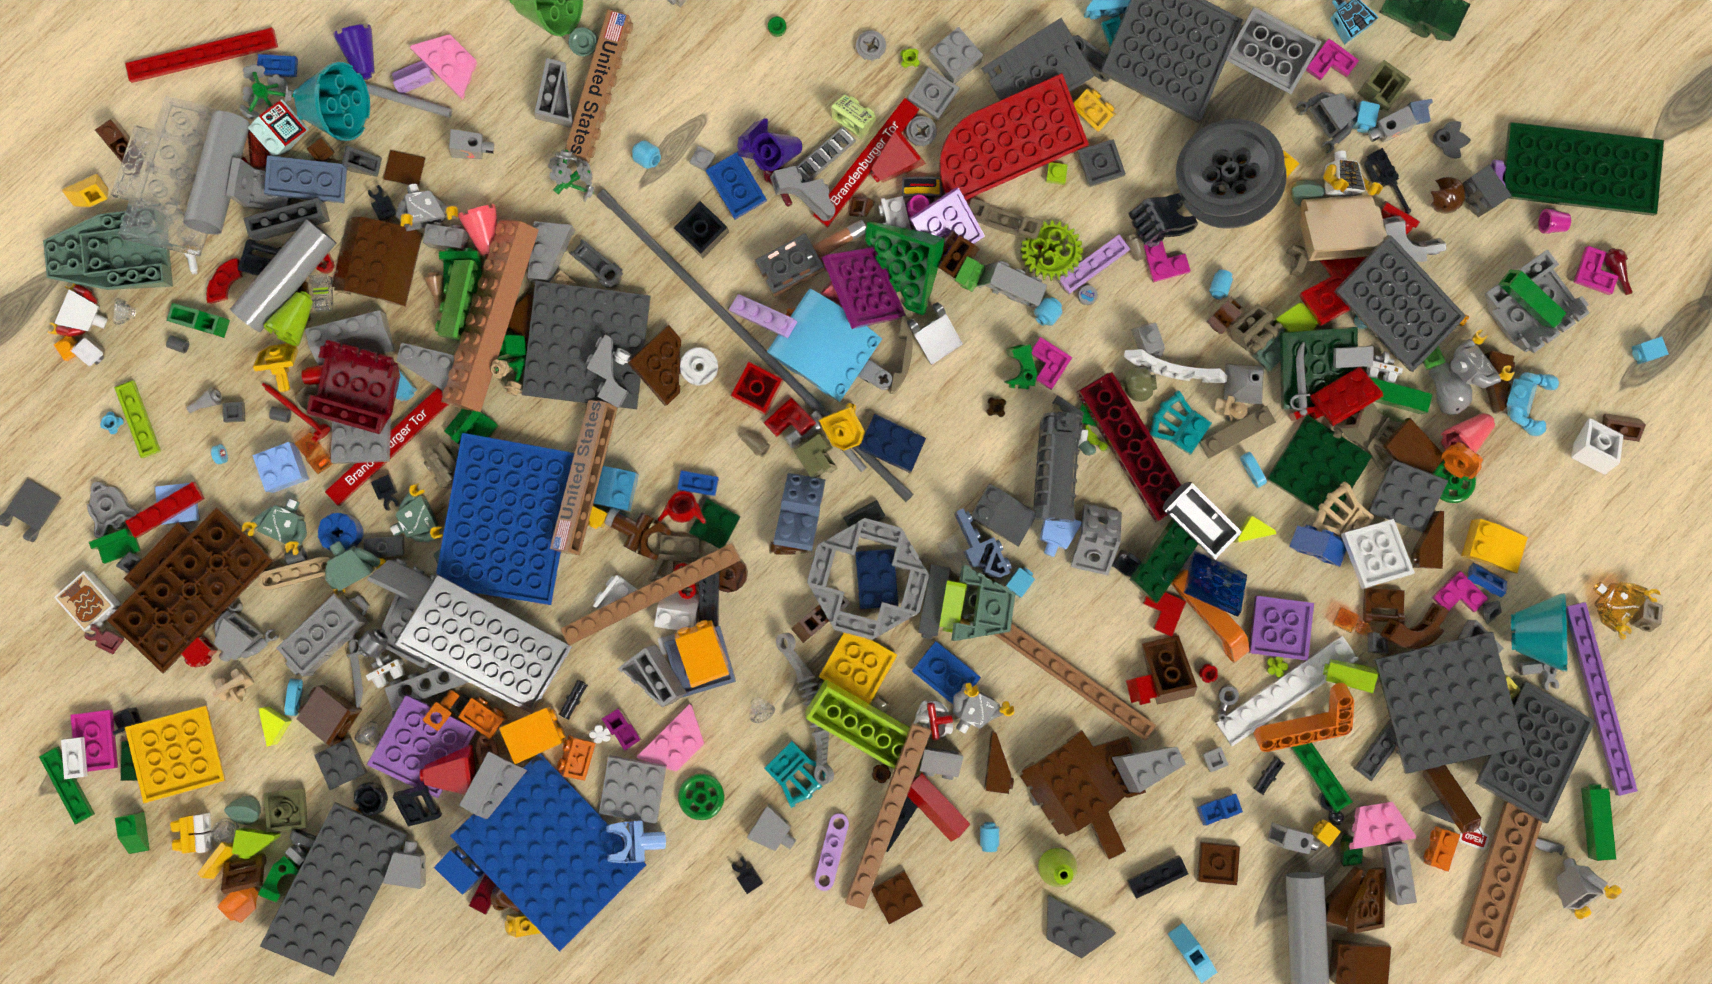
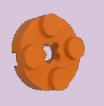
[1441,442,1483,479]

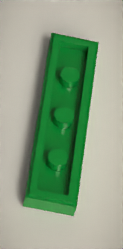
[1290,743,1353,813]
[39,746,95,825]

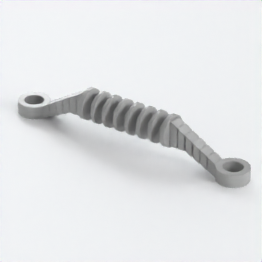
[776,633,834,785]

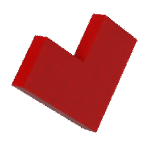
[764,397,816,437]
[1143,592,1186,637]

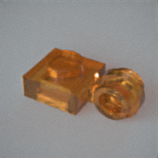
[1332,607,1371,636]

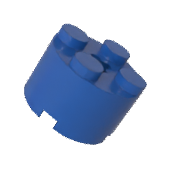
[318,513,364,551]

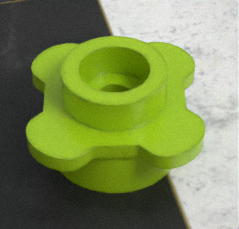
[900,48,920,68]

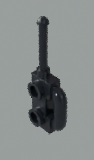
[1364,148,1411,214]

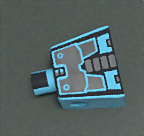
[1331,0,1379,45]

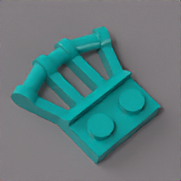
[1149,390,1212,455]
[764,741,826,808]

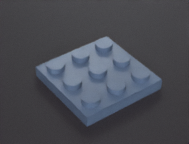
[664,626,736,698]

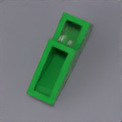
[166,303,230,338]

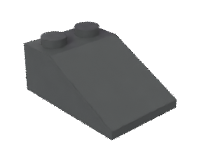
[971,484,1036,547]

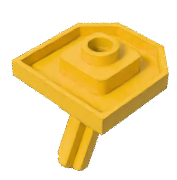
[253,343,298,392]
[819,403,865,451]

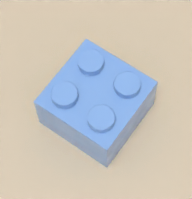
[252,442,309,493]

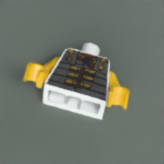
[1323,151,1383,196]

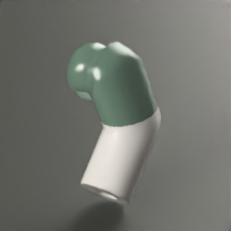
[1078,429,1096,456]

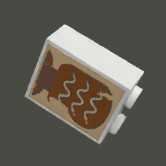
[54,571,122,632]

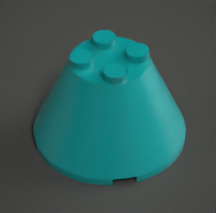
[293,62,370,141]
[1511,593,1568,672]

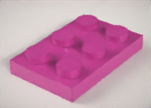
[70,709,118,772]

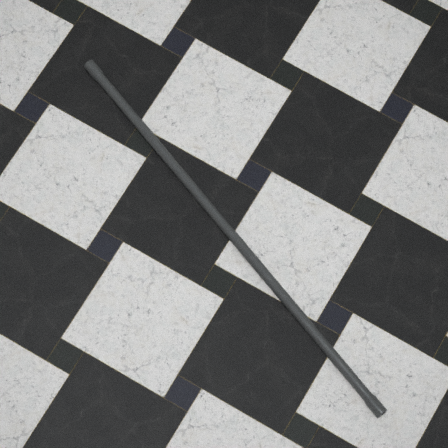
[597,189,914,502]

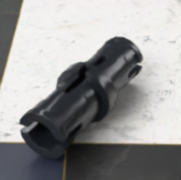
[559,679,588,720]
[1253,756,1285,796]

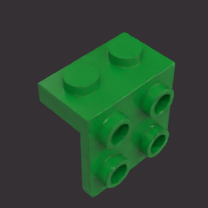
[439,248,482,293]

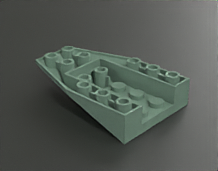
[43,207,173,290]

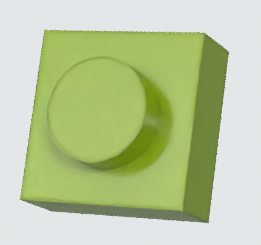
[1046,162,1068,185]

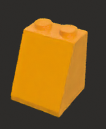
[675,620,729,688]
[499,706,566,764]

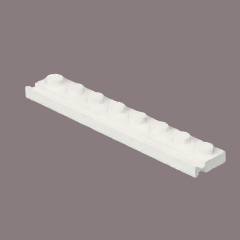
[1215,636,1358,746]

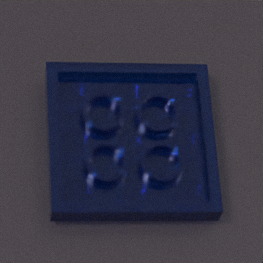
[1184,551,1247,617]

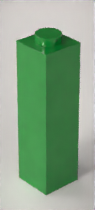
[1498,269,1566,328]
[1370,377,1433,415]
[1581,783,1617,861]

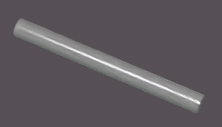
[366,83,452,118]

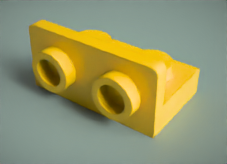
[1074,88,1116,132]

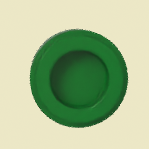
[768,16,787,37]

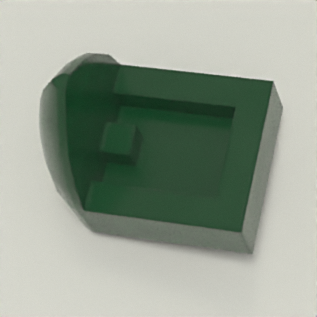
[1340,833,1363,867]

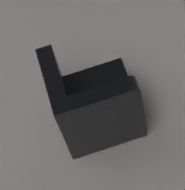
[1112,550,1142,578]
[112,707,142,735]

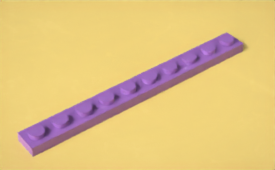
[1566,602,1638,796]

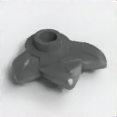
[1433,121,1471,159]

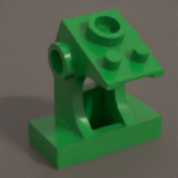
[1004,343,1037,389]
[258,856,300,903]

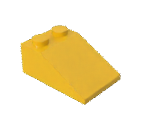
[1461,519,1528,574]

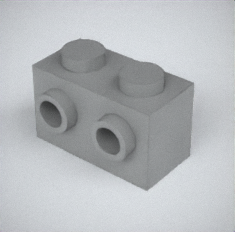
[423,222,469,251]

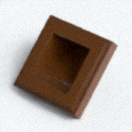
[849,197,874,217]

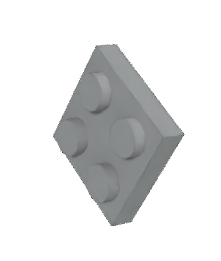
[907,67,960,120]

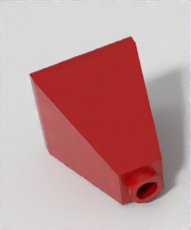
[871,129,926,183]
[420,745,476,795]

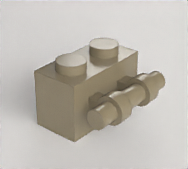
[1230,303,1283,353]
[1333,403,1377,441]
[423,443,457,489]

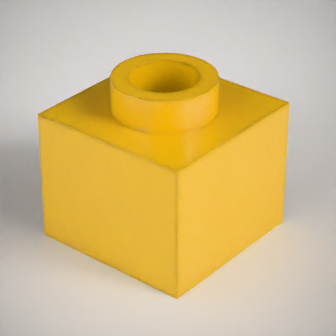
[588,506,608,529]
[1312,819,1341,847]

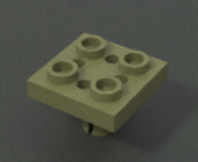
[264,788,308,832]

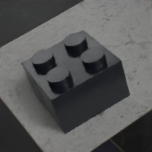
[674,201,729,259]

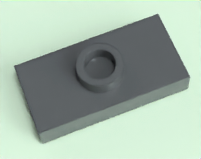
[363,536,405,557]

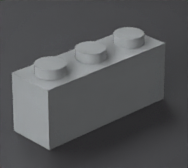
[1381,841,1417,905]

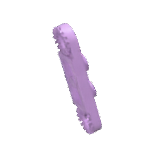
[815,813,849,891]

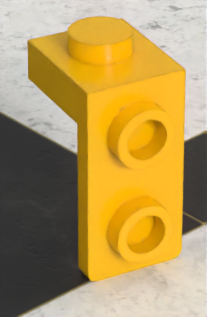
[505,914,541,938]

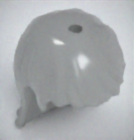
[1429,362,1472,415]

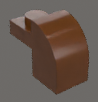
[1206,296,1245,334]

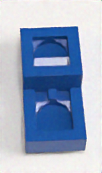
[1197,794,1243,826]

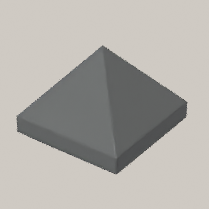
[116,551,142,573]
[1483,600,1502,624]

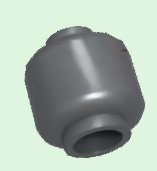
[358,628,388,658]

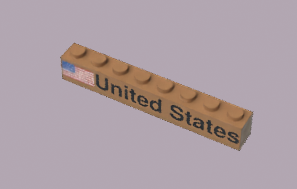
[565,9,633,163]
[550,400,618,556]

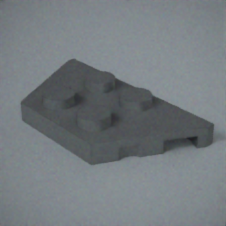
[1046,895,1116,959]

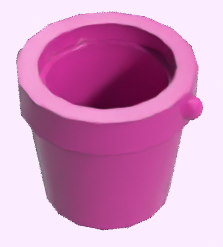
[906,195,930,218]
[1538,209,1571,234]

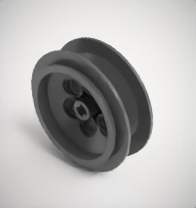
[1176,119,1287,229]

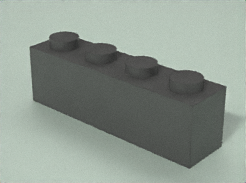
[244,198,330,241]

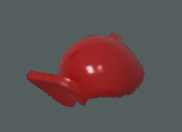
[658,490,706,524]

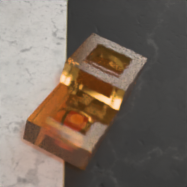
[294,432,333,475]

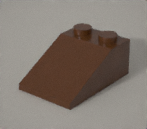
[1142,635,1197,705]
[1329,939,1391,984]

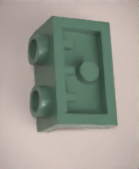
[1252,327,1286,372]

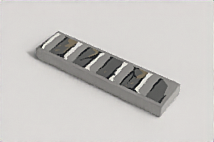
[796,126,856,183]

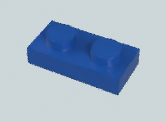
[257,54,298,77]
[677,471,719,496]
[1468,562,1507,598]

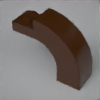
[1380,603,1450,649]

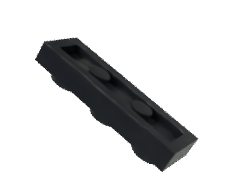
[1127,855,1189,899]

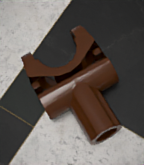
[611,512,672,560]

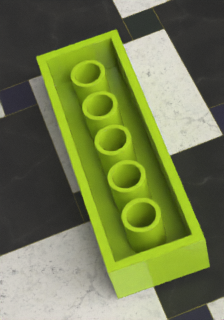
[805,679,927,769]

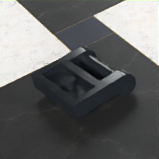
[238,239,282,276]
[393,783,442,827]

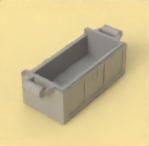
[276,594,370,676]

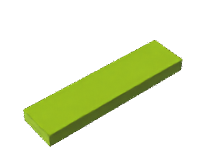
[114,380,161,458]

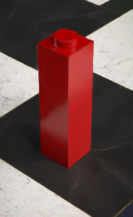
[907,773,970,842]

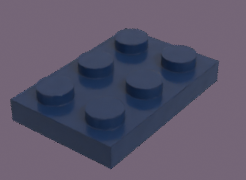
[859,414,926,473]
[855,549,898,609]

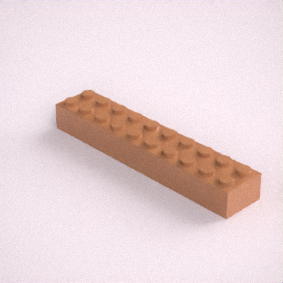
[441,221,539,412]

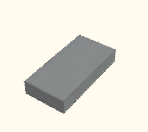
[1333,346,1374,368]

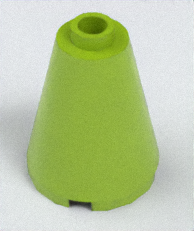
[263,291,313,346]
[1038,848,1077,887]

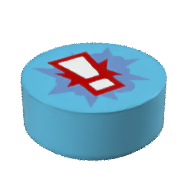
[211,444,228,464]

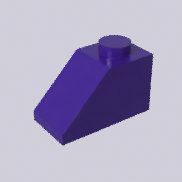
[737,118,768,159]

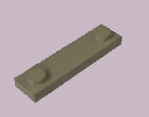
[1199,406,1276,459]

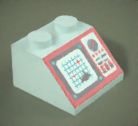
[248,100,309,157]

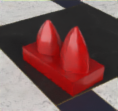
[1381,201,1420,235]

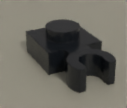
[368,185,397,221]
[371,474,400,511]
[732,857,764,894]

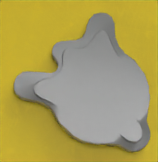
[87,482,139,538]

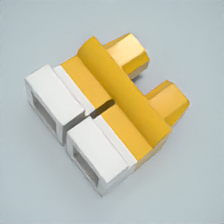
[170,812,213,854]

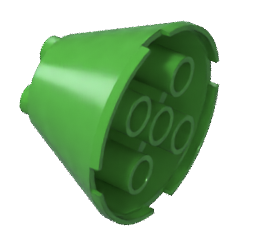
[509,0,583,37]

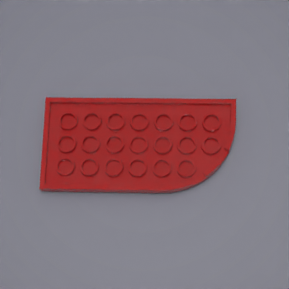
[939,73,1089,200]

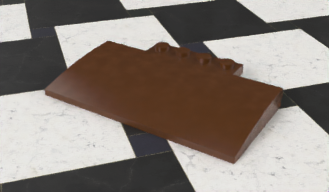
[107,507,274,674]

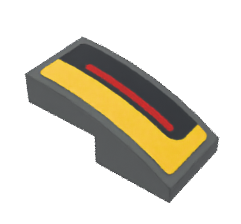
[902,177,942,198]

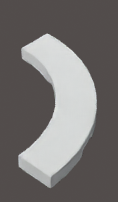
[1124,349,1227,383]

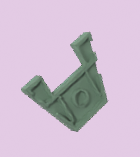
[951,565,1016,641]

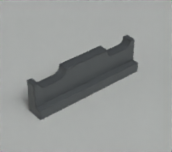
[1052,395,1084,416]
[1535,838,1565,855]

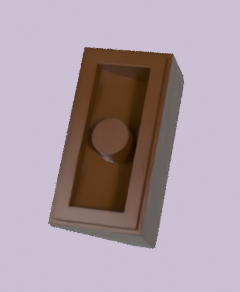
[1602,414,1646,442]

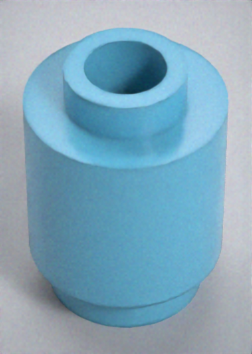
[1209,270,1233,299]
[980,822,999,852]

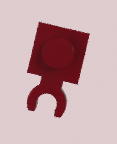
[84,624,124,655]

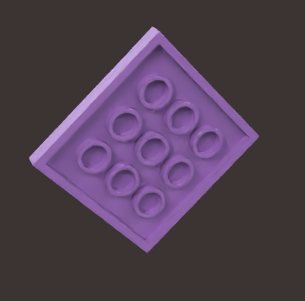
[367,694,476,798]

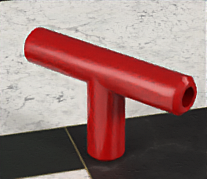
[927,702,953,740]

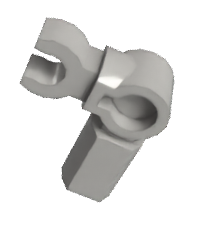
[785,418,821,448]
[1517,660,1559,690]

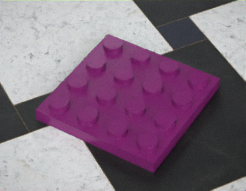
[822,247,906,329]

